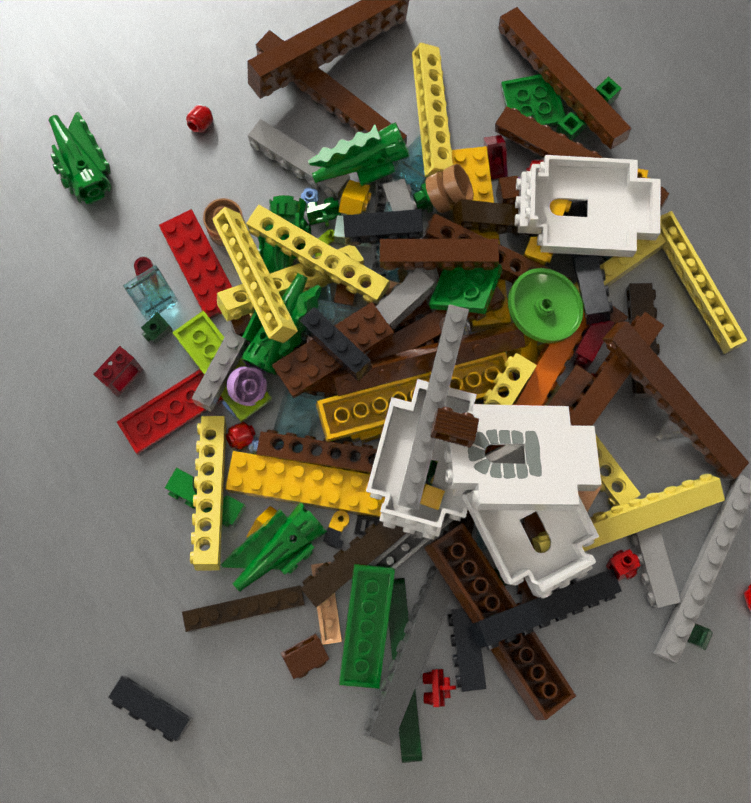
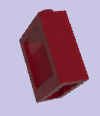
[570,320,614,371]
[93,346,144,397]

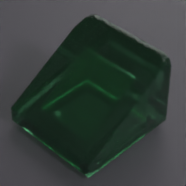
[687,623,713,650]

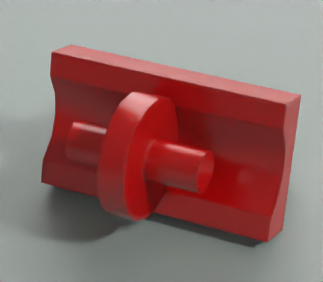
[423,669,456,707]

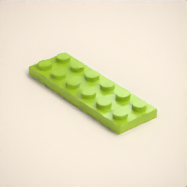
[172,311,272,422]

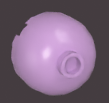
[227,366,267,406]

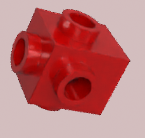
[606,549,641,582]

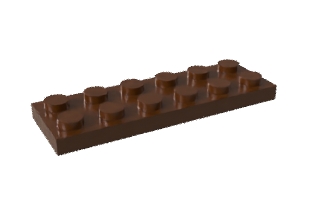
[272,302,394,398]

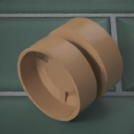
[426,164,474,213]
[203,198,246,247]

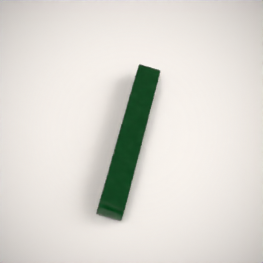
[388,578,422,763]

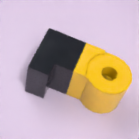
[323,510,350,550]

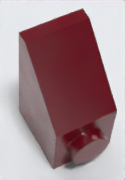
[483,135,508,179]

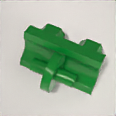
[413,183,433,213]
[306,197,341,227]

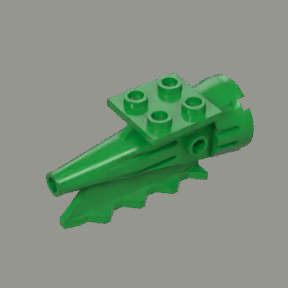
[48,112,111,204]
[308,122,410,186]
[258,195,311,274]
[241,273,322,375]
[220,502,327,592]

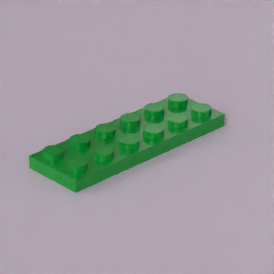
[339,564,395,689]

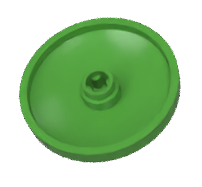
[508,268,583,343]

